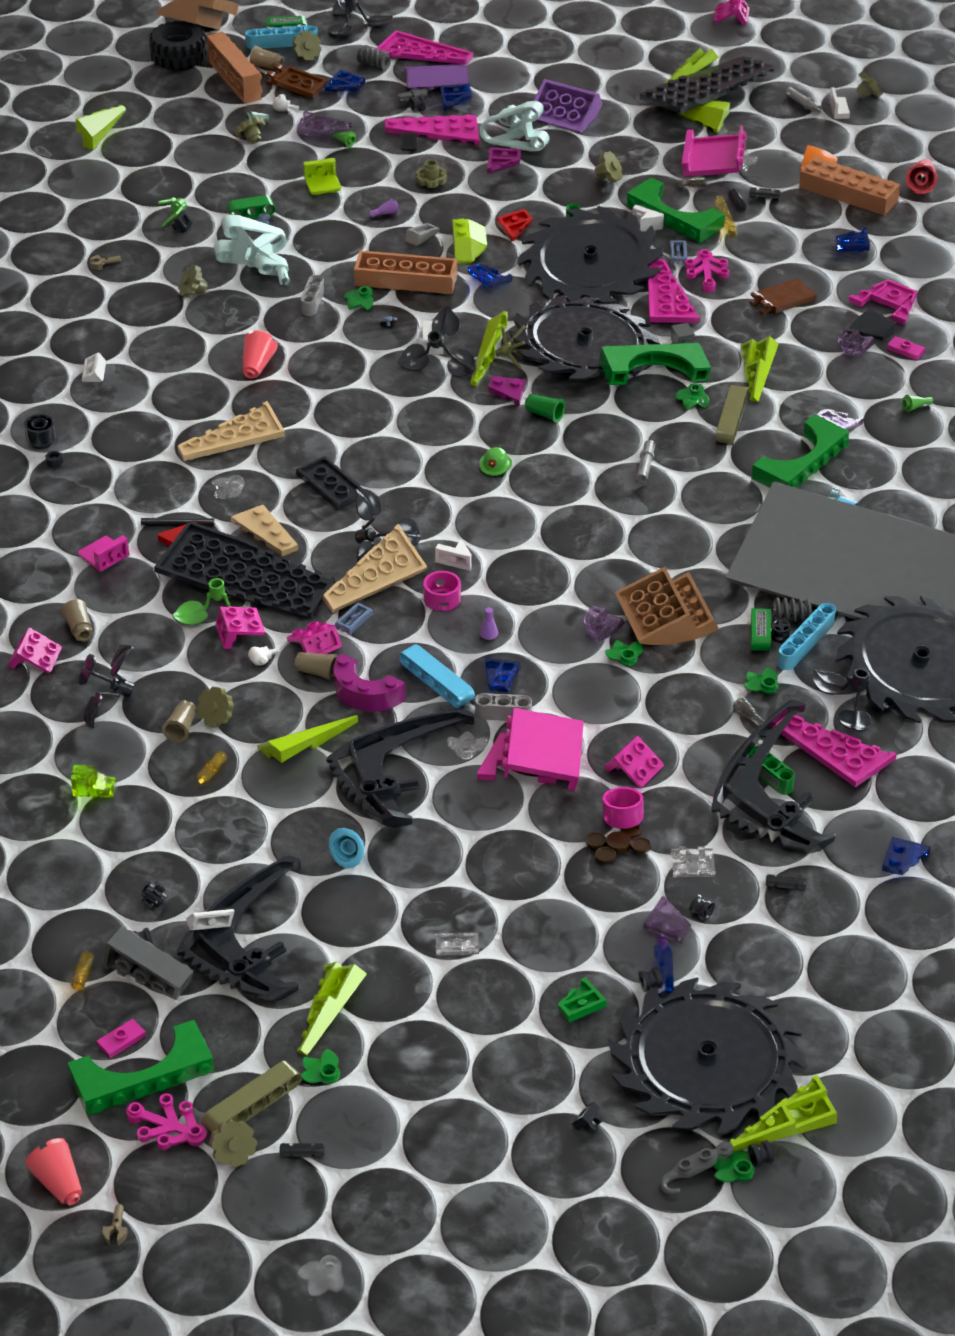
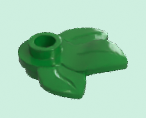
[343,286,374,311]
[675,383,709,411]
[605,640,643,666]
[744,667,779,694]
[301,1049,340,1084]
[713,1149,755,1182]

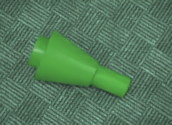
[330,131,356,147]
[902,395,933,412]

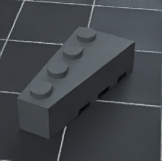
[102,926,193,1000]

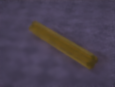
[715,196,737,237]

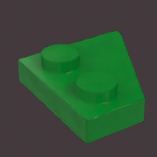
[558,977,607,1023]

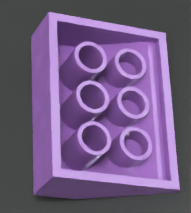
[404,64,468,90]
[531,79,602,133]

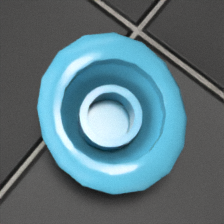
[329,828,364,869]

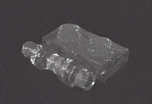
[671,846,715,877]

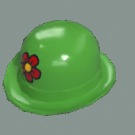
[479,447,512,476]

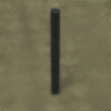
[141,518,215,526]

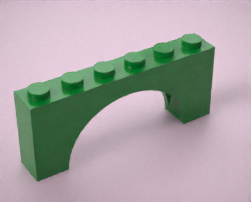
[626,177,725,243]
[599,343,711,385]
[751,414,850,488]
[67,1020,214,1115]

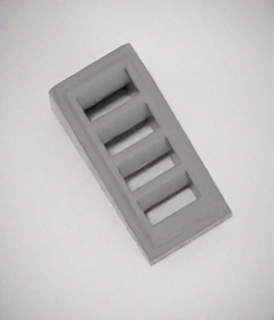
[405,223,440,246]

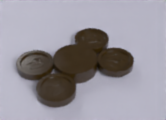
[585,825,651,864]

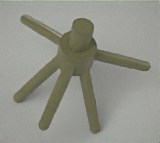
[495,325,525,370]

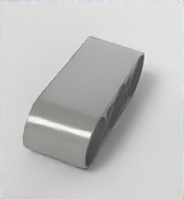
[301,275,324,316]
[475,693,532,721]

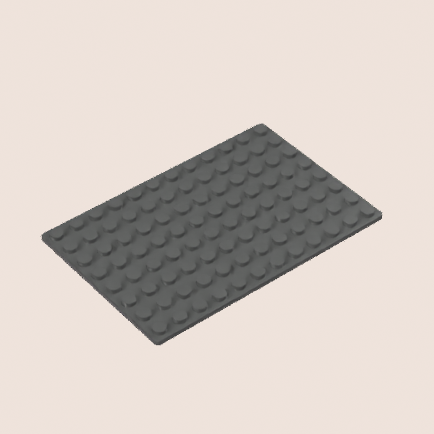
[726,482,955,620]

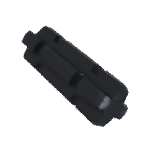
[749,187,781,199]
[728,188,747,211]
[765,874,807,890]
[279,1143,325,1157]

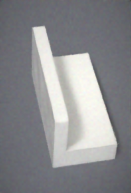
[830,87,850,119]

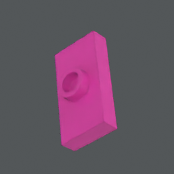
[887,336,925,361]
[97,1019,146,1059]

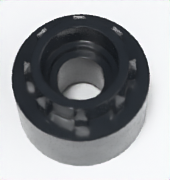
[24,414,56,449]

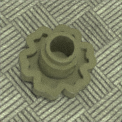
[292,30,322,62]
[855,71,883,99]
[234,117,265,144]
[595,151,623,183]
[416,159,447,188]
[178,264,208,298]
[196,687,234,727]
[209,1119,257,1167]

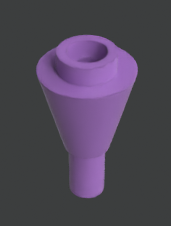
[369,198,399,217]
[479,607,498,640]

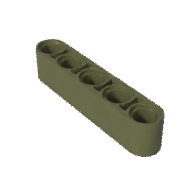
[715,385,748,445]
[201,1061,302,1133]

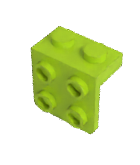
[303,158,341,195]

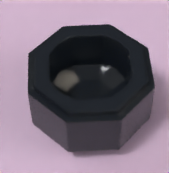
[45,451,63,467]

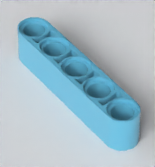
[245,25,317,49]
[778,603,836,670]
[399,644,475,708]

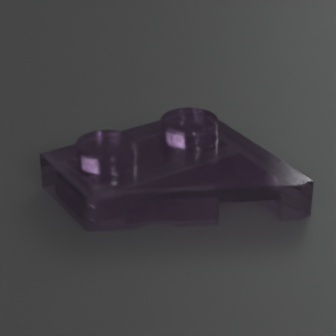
[816,409,864,431]
[643,896,691,944]

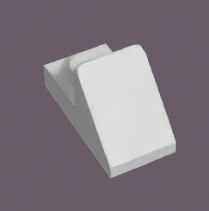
[632,205,664,231]
[435,540,471,571]

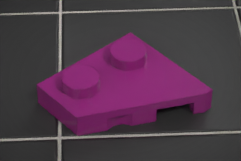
[487,147,521,173]
[489,376,526,405]

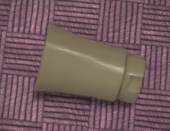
[250,46,284,70]
[61,599,93,642]
[295,652,338,681]
[162,700,196,743]

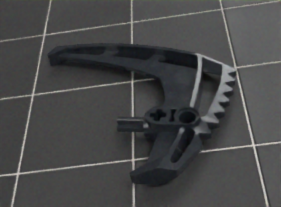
[711,700,836,853]
[326,709,474,828]
[177,856,301,1001]

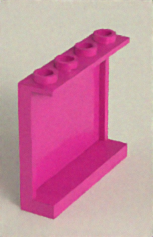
[682,125,747,177]
[501,708,584,791]

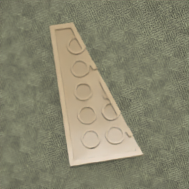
[178,401,285,461]
[322,524,427,613]

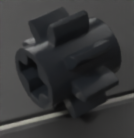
[140,881,167,908]

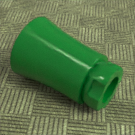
[525,394,565,423]

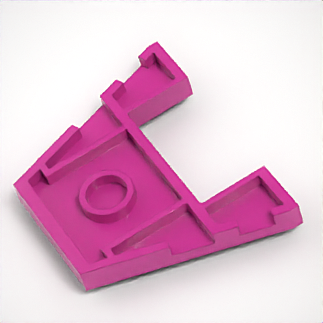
[848,279,917,325]
[477,733,556,783]

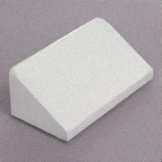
[82,353,106,382]
[186,909,234,930]

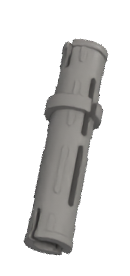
[785,87,822,115]
[636,440,655,483]

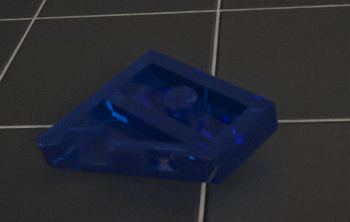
[324,69,366,91]
[440,84,472,110]
[835,227,870,252]
[467,264,513,288]
[484,658,521,693]
[882,837,931,876]
[654,936,674,992]

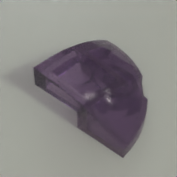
[839,328,875,357]
[584,605,625,641]

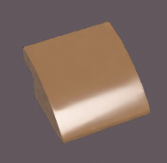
[156,0,239,30]
[615,567,719,645]

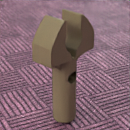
[89,255,121,270]
[102,1204,127,1246]

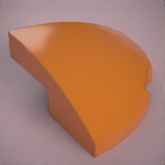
[800,145,837,171]

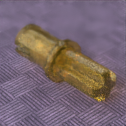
[197,751,227,784]
[70,950,94,991]

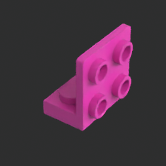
[714,0,749,26]
[78,535,130,572]
[215,606,265,649]
[286,621,342,654]
[7,627,62,674]
[604,736,664,788]

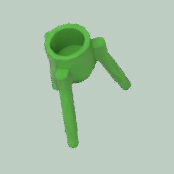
[158,197,187,228]

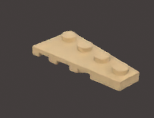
[231,505,298,556]

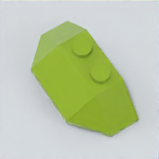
[452,219,487,264]

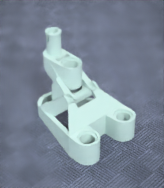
[480,101,549,151]
[214,215,290,285]

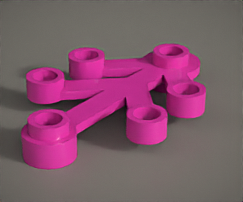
[685,249,729,293]
[126,1093,207,1150]

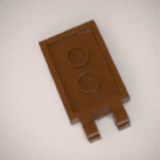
[266,63,328,99]
[750,278,817,315]

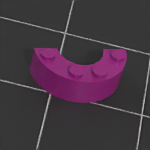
[334,653,405,712]

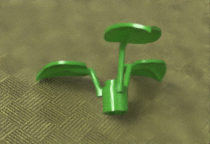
[173,578,244,625]

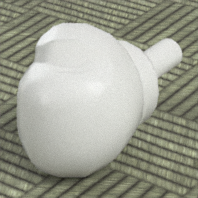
[273,94,299,112]
[248,646,280,665]

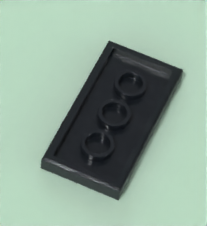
[296,456,363,510]

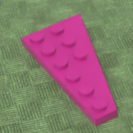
[377,31,473,65]
[385,115,480,145]
[648,259,700,323]
[772,715,897,787]

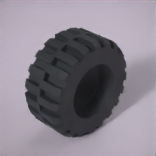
[149,21,207,70]

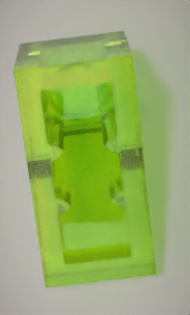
[71,765,116,797]

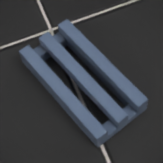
[670,241,687,264]
[335,602,373,635]

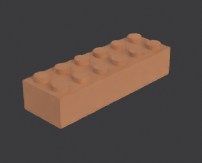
[206,31,262,104]
[799,157,900,216]
[354,251,457,294]

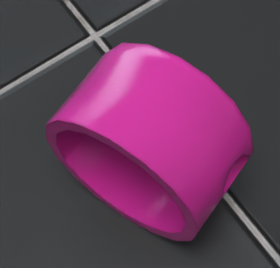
[423,571,461,611]
[602,787,644,829]

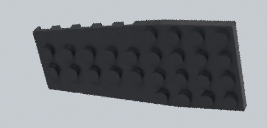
[639,56,774,113]
[154,521,335,618]

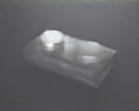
[436,933,479,955]

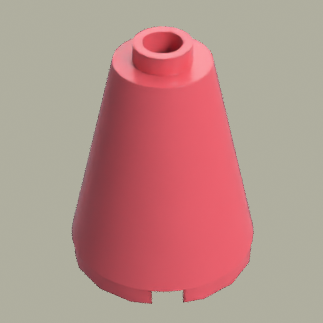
[906,159,938,194]
[242,330,278,379]
[25,1138,82,1205]

